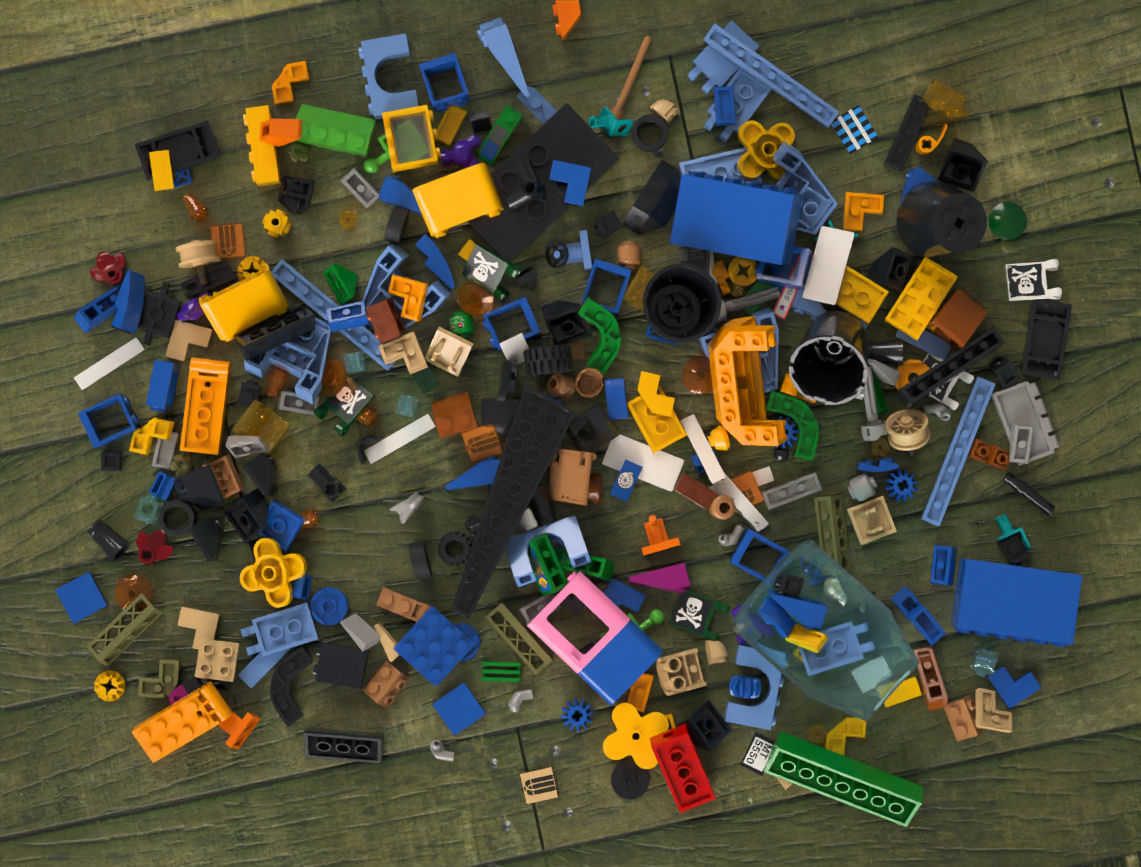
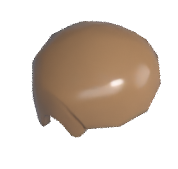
[575,368,604,398]

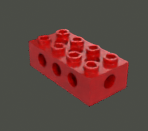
[650,724,716,813]

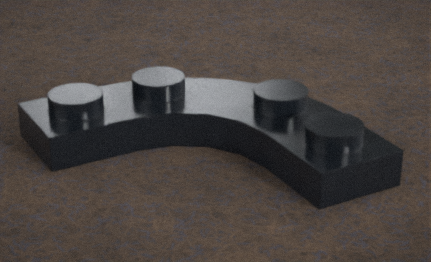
[270,646,314,727]

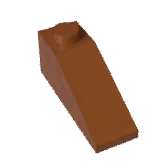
[913,646,948,711]

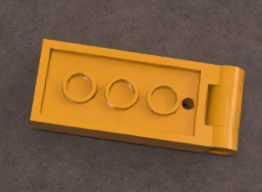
[180,357,231,455]
[132,681,233,763]

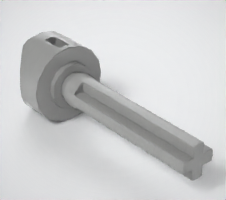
[715,286,780,325]
[861,366,888,441]

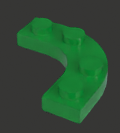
[578,297,621,375]
[766,391,819,461]

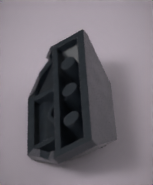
[623,160,681,235]

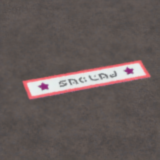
[773,254,814,320]

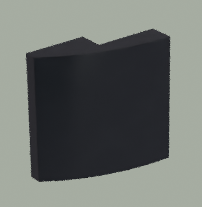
[481,399,519,438]

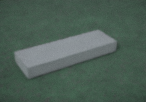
[761,472,822,510]

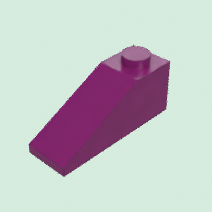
[628,563,690,594]

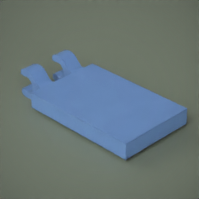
[687,20,759,94]
[704,67,771,143]
[240,603,319,657]
[798,621,875,677]

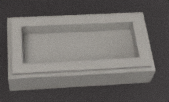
[152,431,180,470]

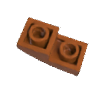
[967,438,1010,471]

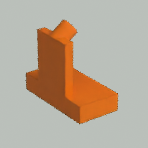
[641,515,680,556]
[218,711,261,749]

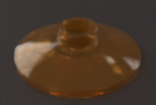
[457,283,494,316]
[682,356,713,395]
[320,359,346,397]
[115,574,153,612]

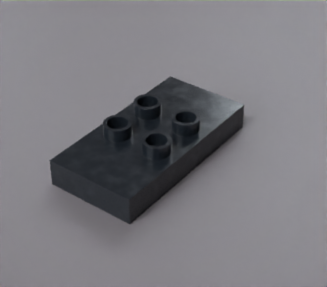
[467,103,620,263]

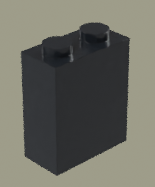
[313,641,369,689]

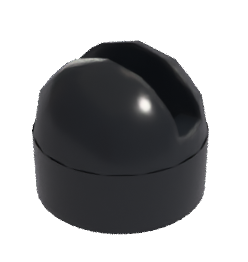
[774,448,789,462]

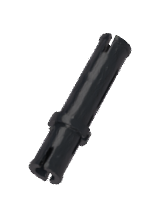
[1002,471,1055,516]

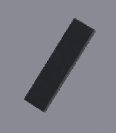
[884,94,932,172]

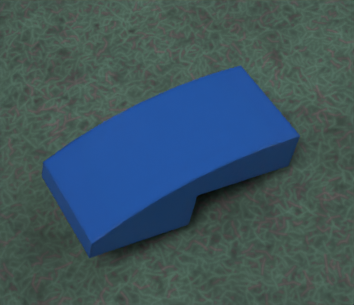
[605,377,629,420]
[856,457,899,472]
[758,597,796,638]

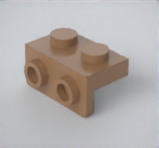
[202,454,244,499]
[363,660,410,708]
[944,695,983,741]

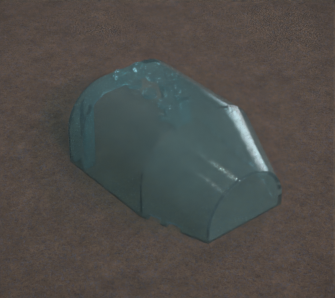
[732,540,919,722]

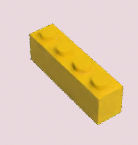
[243,105,282,187]

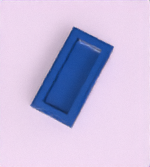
[713,86,736,126]

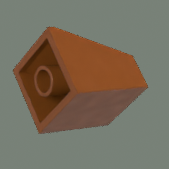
[927,289,988,350]
[431,391,479,439]

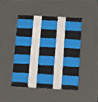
[831,105,878,154]

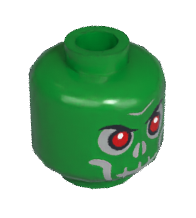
[448,311,475,339]

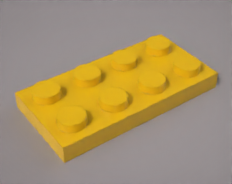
[884,257,958,341]

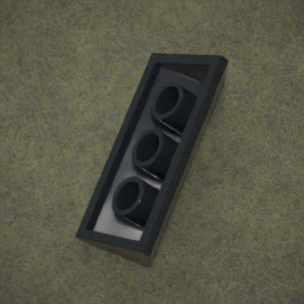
[233,304,316,361]
[304,727,384,763]

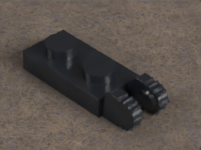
[180,261,237,299]

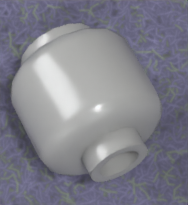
[847,473,878,501]

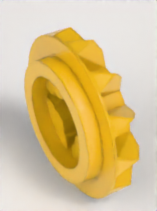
[237,256,266,280]
[728,257,757,286]
[94,670,125,701]

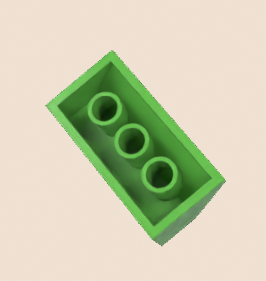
[294,104,376,157]

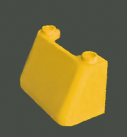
[412,162,504,238]
[198,263,289,342]

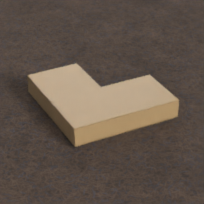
[165,320,213,362]
[378,331,428,374]
[178,606,220,650]
[975,688,1012,733]

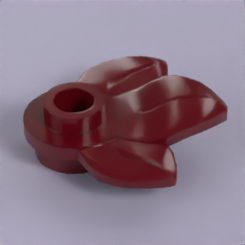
[90,252,126,285]
[136,529,174,565]

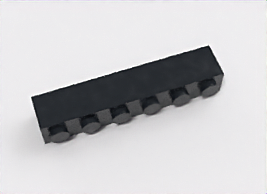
[896,327,1005,409]

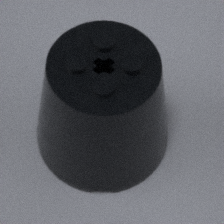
[896,181,987,258]
[643,263,722,342]
[789,311,868,405]

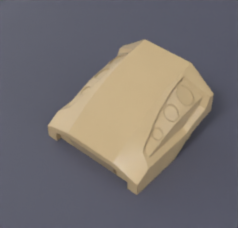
[656,648,707,696]

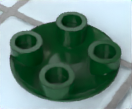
[988,202,1027,240]

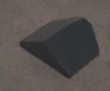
[278,175,316,215]

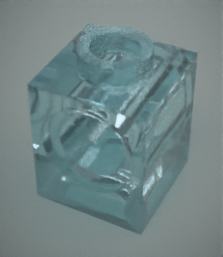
[343,351,367,375]
[395,394,420,418]
[134,494,163,525]
[970,647,999,678]

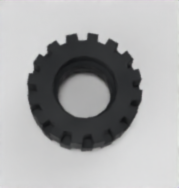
[438,531,472,566]

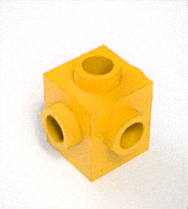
[262,209,292,238]

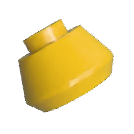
[707,425,730,451]

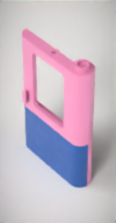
[527,571,663,705]

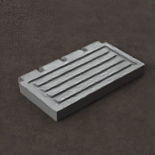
[991,381,1060,466]

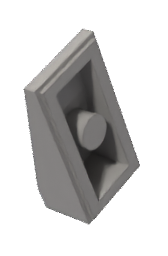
[340,167,379,209]
[867,358,900,386]
[277,390,320,415]
[1009,422,1034,464]
[225,435,269,458]
[519,509,538,532]
[517,593,561,627]
[340,613,380,652]

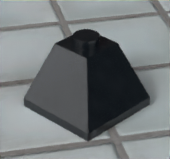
[938,138,988,192]
[867,247,917,294]
[540,300,592,345]
[242,452,277,497]
[173,464,224,511]
[224,488,269,544]
[188,516,224,562]
[675,700,732,751]

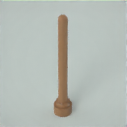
[610,36,651,120]

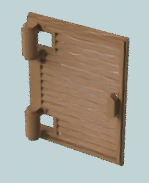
[547,448,597,506]

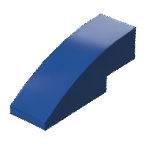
[415,234,456,291]
[112,270,145,334]
[891,586,946,645]

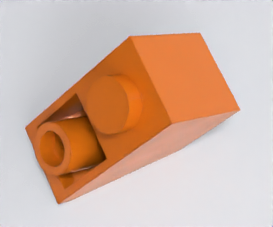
[552,0,581,40]
[259,118,303,147]

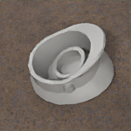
[389,492,424,524]

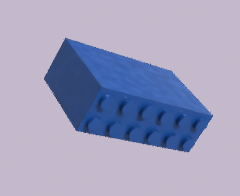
[670,171,803,265]
[950,558,1082,648]

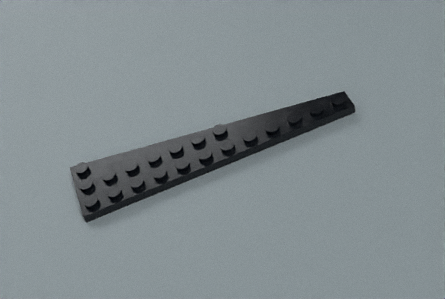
[451,384,576,619]

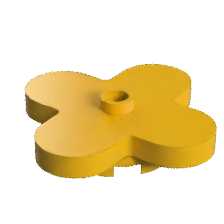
[737,121,795,181]
[240,537,307,608]
[603,702,669,769]

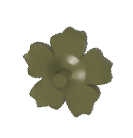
[287,142,310,162]
[169,454,193,477]

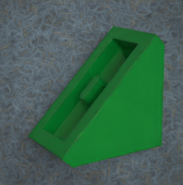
[323,263,358,305]

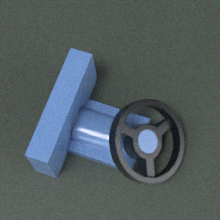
[545,230,592,271]

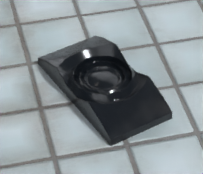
[135,120,221,181]
[1021,299,1072,380]

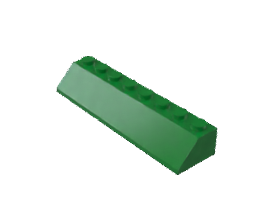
[764,731,924,827]

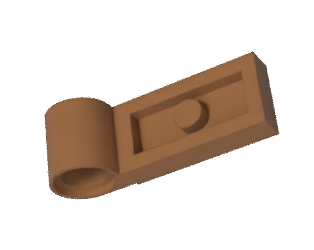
[376,587,437,622]

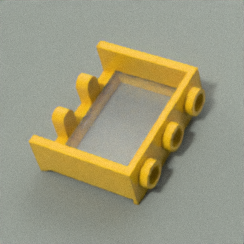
[382,105,441,173]

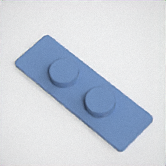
[517,86,557,124]
[895,329,951,360]
[238,648,291,688]

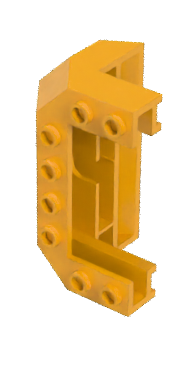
[708,316,788,446]

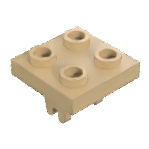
[425,327,474,377]
[846,496,897,545]
[195,638,240,682]

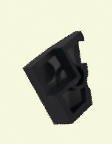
[497,359,518,401]

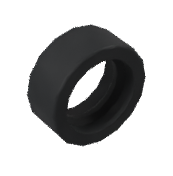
[632,114,668,152]
[384,206,410,245]
[158,500,197,537]
[409,542,432,580]

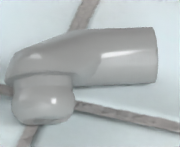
[923,403,951,421]
[718,524,745,546]
[509,689,534,712]
[430,739,455,762]

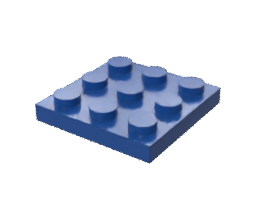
[393,605,475,687]

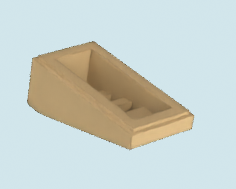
[374,623,399,662]

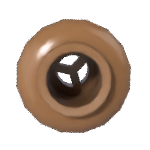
[617,241,642,269]
[547,373,576,400]
[708,494,735,520]

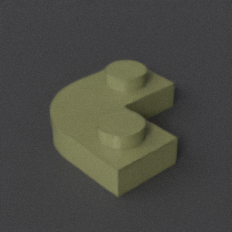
[138,659,180,698]

